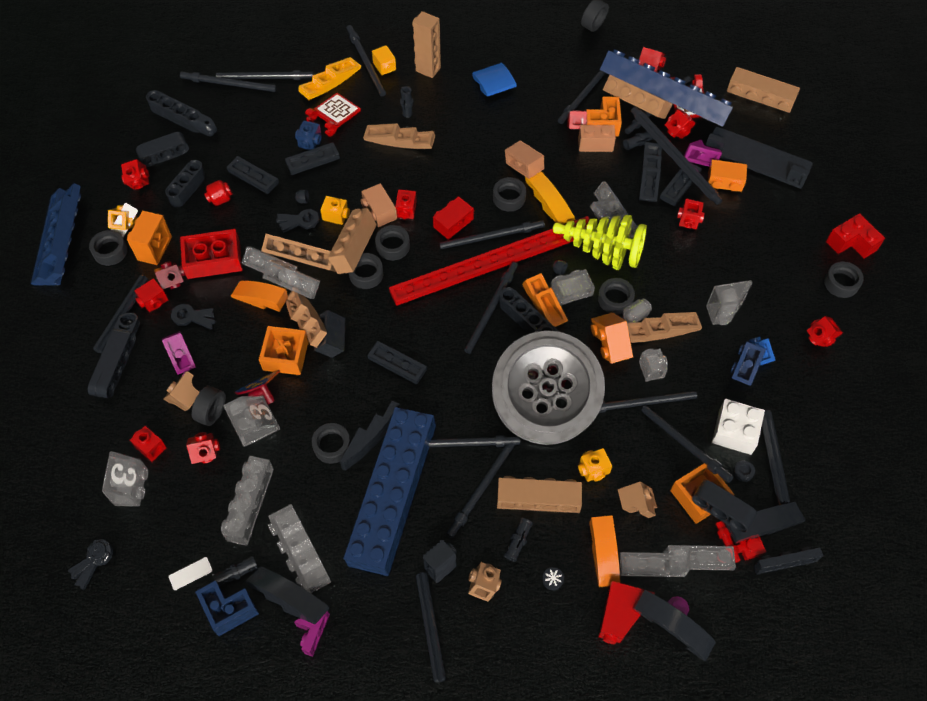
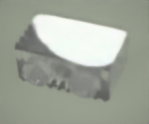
[551,269,595,305]

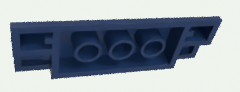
[31,183,81,285]

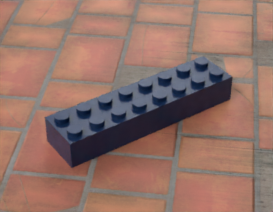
[600,49,733,127]
[344,407,436,576]

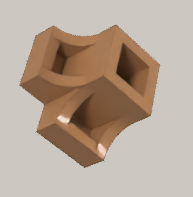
[164,371,199,411]
[618,482,657,518]

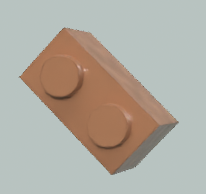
[578,125,616,152]
[505,141,544,179]
[361,183,397,227]

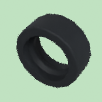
[581,0,609,32]
[493,177,526,212]
[375,225,410,261]
[89,230,128,266]
[349,253,384,289]
[824,261,863,298]
[598,278,635,315]
[192,386,226,426]
[312,423,351,464]

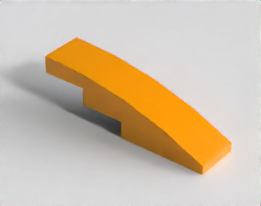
[299,57,361,100]
[525,172,575,225]

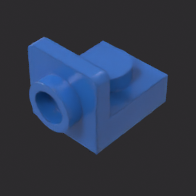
[749,337,775,365]

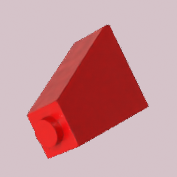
[598,581,655,644]

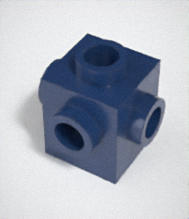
[295,121,322,150]

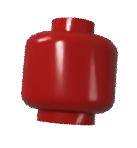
[204,180,232,206]

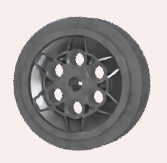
[492,331,605,445]

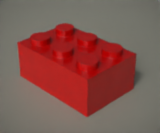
[180,229,242,279]

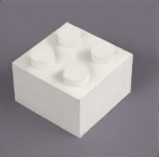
[712,399,765,455]

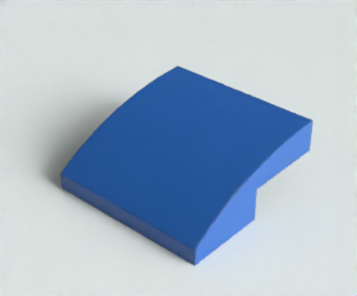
[473,63,517,96]

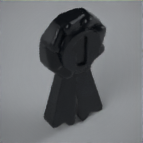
[276,209,319,233]
[171,304,216,329]
[68,539,113,590]

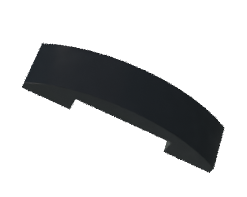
[633,590,716,661]

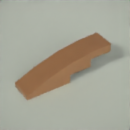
[363,124,435,149]
[286,286,327,348]
[627,312,702,343]

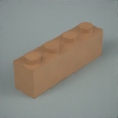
[412,12,441,78]
[727,67,800,113]
[603,75,673,119]
[328,208,377,274]
[261,234,336,272]
[497,476,582,513]

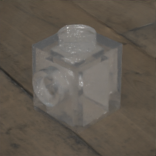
[639,349,668,381]

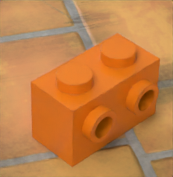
[707,160,747,192]

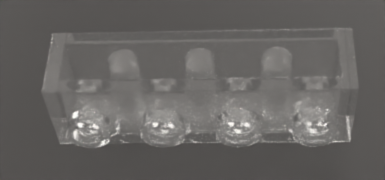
[221,456,273,546]
[268,504,331,593]

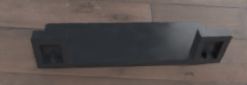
[706,127,813,189]

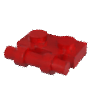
[716,521,766,563]

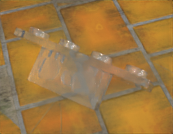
[590,182,637,239]

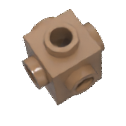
[468,562,501,602]

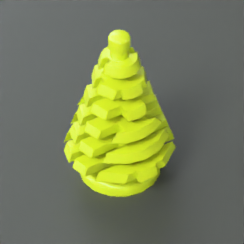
[553,215,647,270]

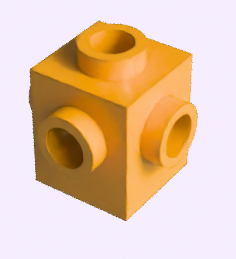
[108,205,137,231]
[578,448,612,482]

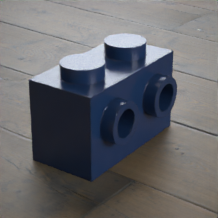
[731,341,767,386]

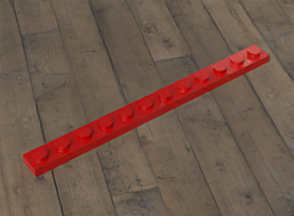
[389,216,590,306]

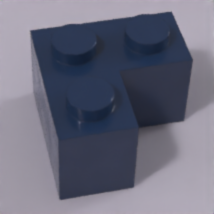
[196,581,259,636]

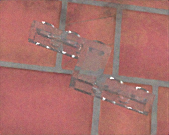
[242,247,320,299]
[620,545,736,577]

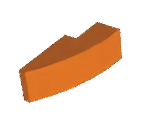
[522,273,568,327]
[231,281,288,312]
[590,516,620,587]

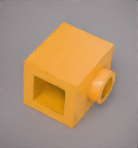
[372,45,396,75]
[321,196,350,225]

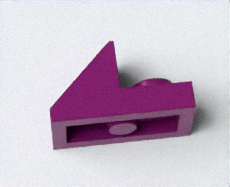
[684,140,722,167]
[162,332,196,375]
[294,611,330,657]

